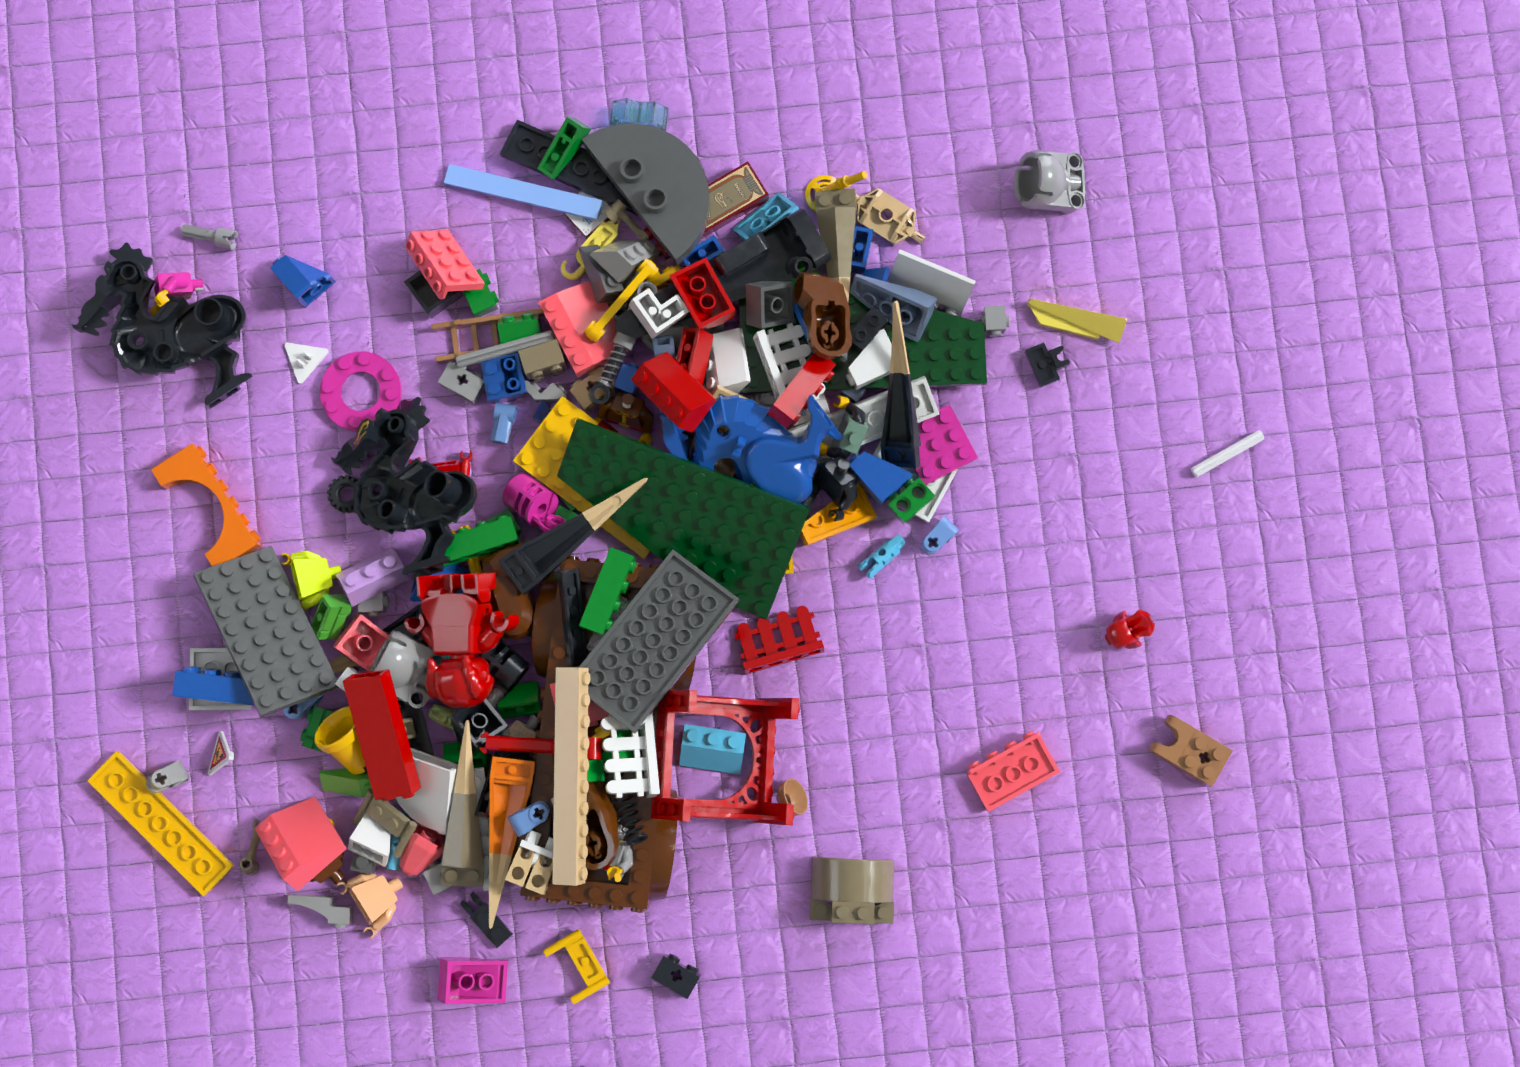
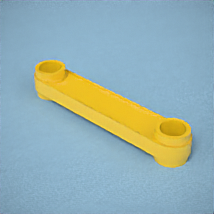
[584,258,659,343]

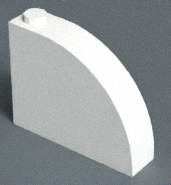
[396,748,458,835]

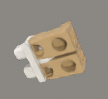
[505,830,553,895]

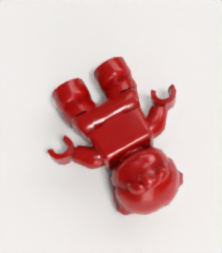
[404,572,519,708]

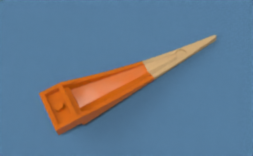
[489,756,535,929]

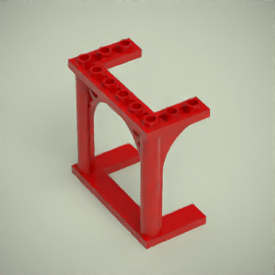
[651,690,800,826]

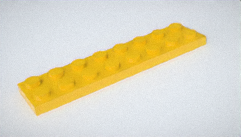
[87,751,235,897]

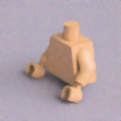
[337,874,403,939]

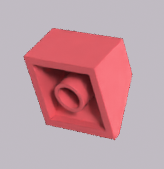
[331,614,389,672]

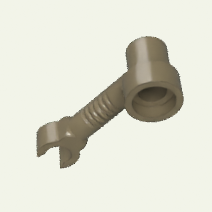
[603,199,651,241]
[240,819,260,876]

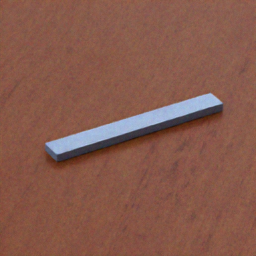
[444,164,603,221]

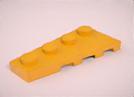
[800,483,877,547]

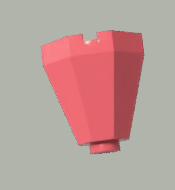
[399,821,445,876]

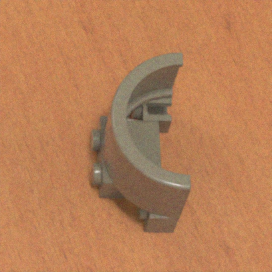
[809,856,895,924]

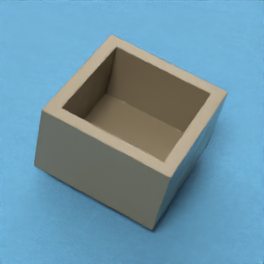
[518,339,568,383]

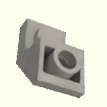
[525,380,568,403]

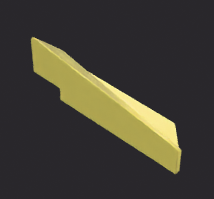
[1027,299,1127,343]

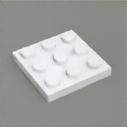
[189,648,253,710]

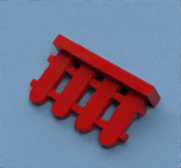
[734,606,825,675]

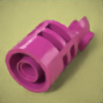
[502,474,566,533]

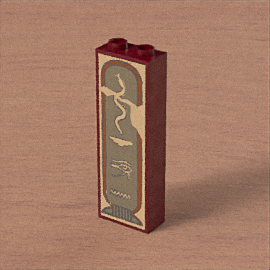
[644,161,769,260]

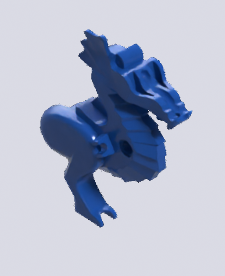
[660,394,843,503]

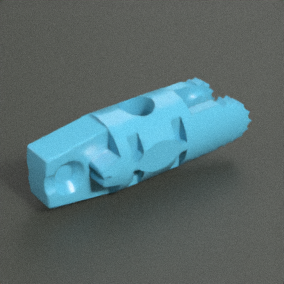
[858,534,906,579]

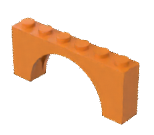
[151,443,262,566]

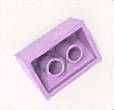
[335,548,408,607]

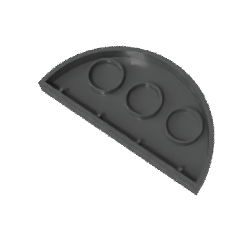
[582,124,710,265]

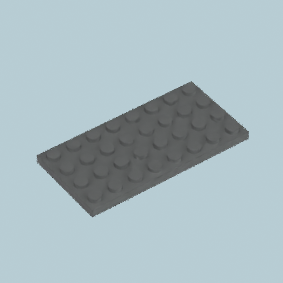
[193,546,339,718]
[579,550,740,734]

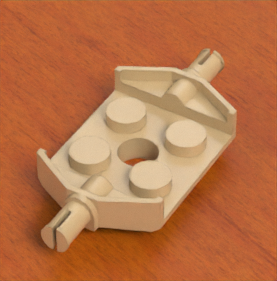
[856,188,925,246]

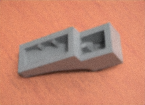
[288,894,354,928]

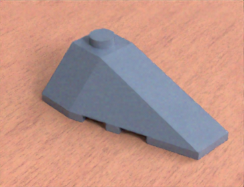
[850,274,937,342]

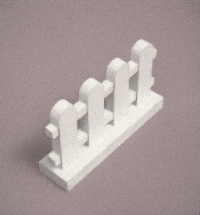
[753,323,825,401]
[600,713,660,798]

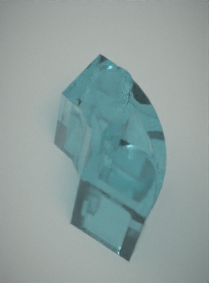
[610,98,669,131]

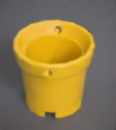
[314,706,366,775]

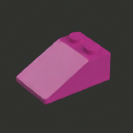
[437,957,508,1004]

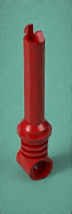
[479,732,602,760]

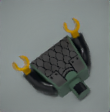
[820,395,868,459]

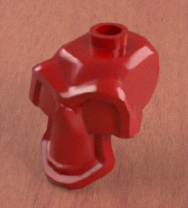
[1105,610,1155,649]

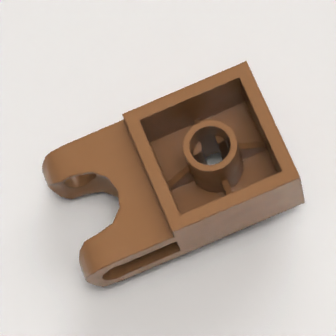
[1148,715,1233,787]

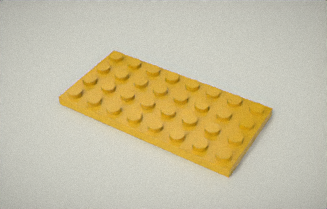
[513,396,650,559]

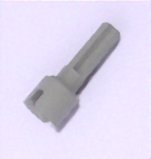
[180,224,238,250]

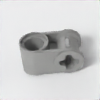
[146,760,190,793]

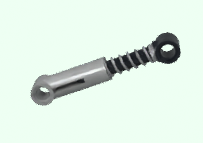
[588,282,657,405]

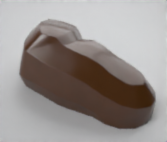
[793,272,852,359]
[482,543,535,640]
[551,782,619,870]

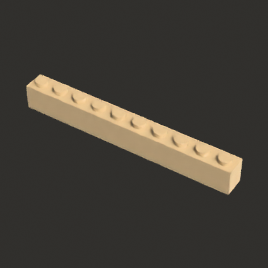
[553,667,590,886]

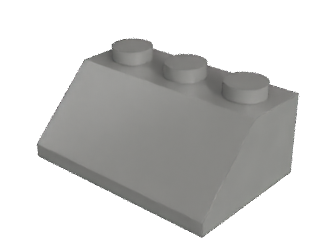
[590,239,660,283]

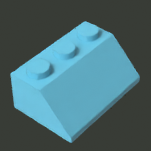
[732,192,799,242]
[679,724,746,775]

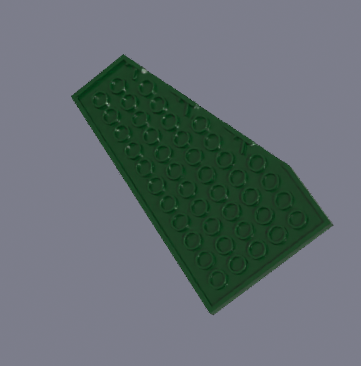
[739,271,987,394]
[557,418,810,619]

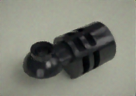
[480,639,531,694]

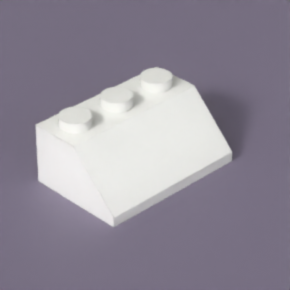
[705,328,750,394]

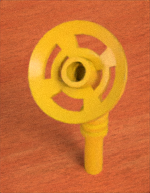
[805,171,868,212]

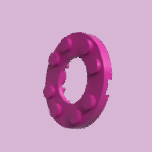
[320,351,402,432]

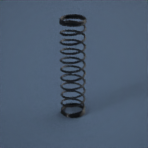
[601,759,648,846]

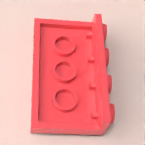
[405,230,485,299]
[966,730,1060,812]

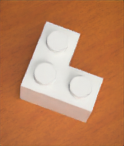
[629,288,689,339]

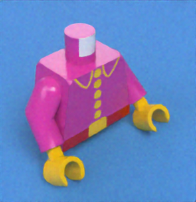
[150,272,203,317]

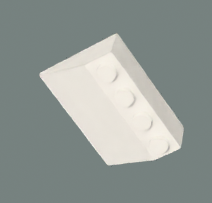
[888,250,976,317]

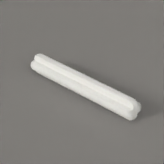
[1191,430,1264,477]

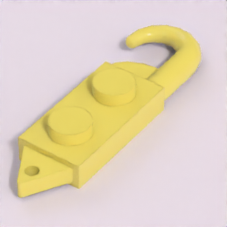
[561,219,620,280]

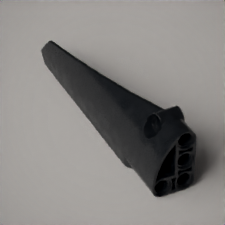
[615,208,831,339]

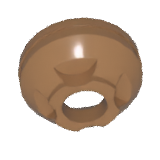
[776,778,808,816]

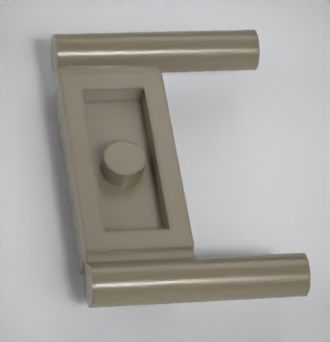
[352,789,417,858]

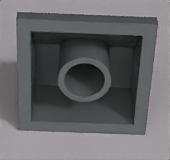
[746,281,794,329]

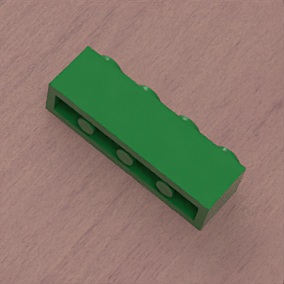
[443,515,520,567]
[579,547,637,636]

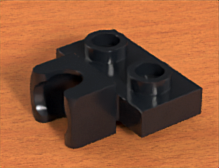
[1024,342,1070,388]

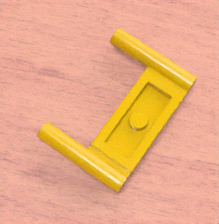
[543,928,610,1005]

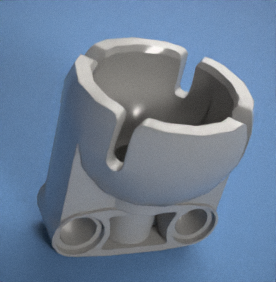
[1014,150,1085,214]
[370,631,446,708]

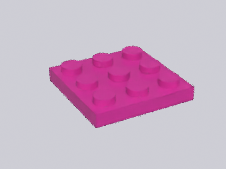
[914,404,978,485]

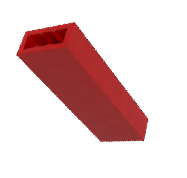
[342,669,421,801]

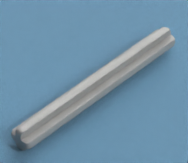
[456,330,554,368]

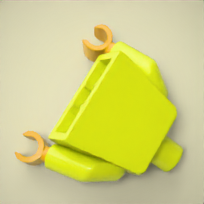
[281,550,341,612]

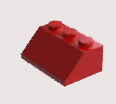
[669,258,736,329]

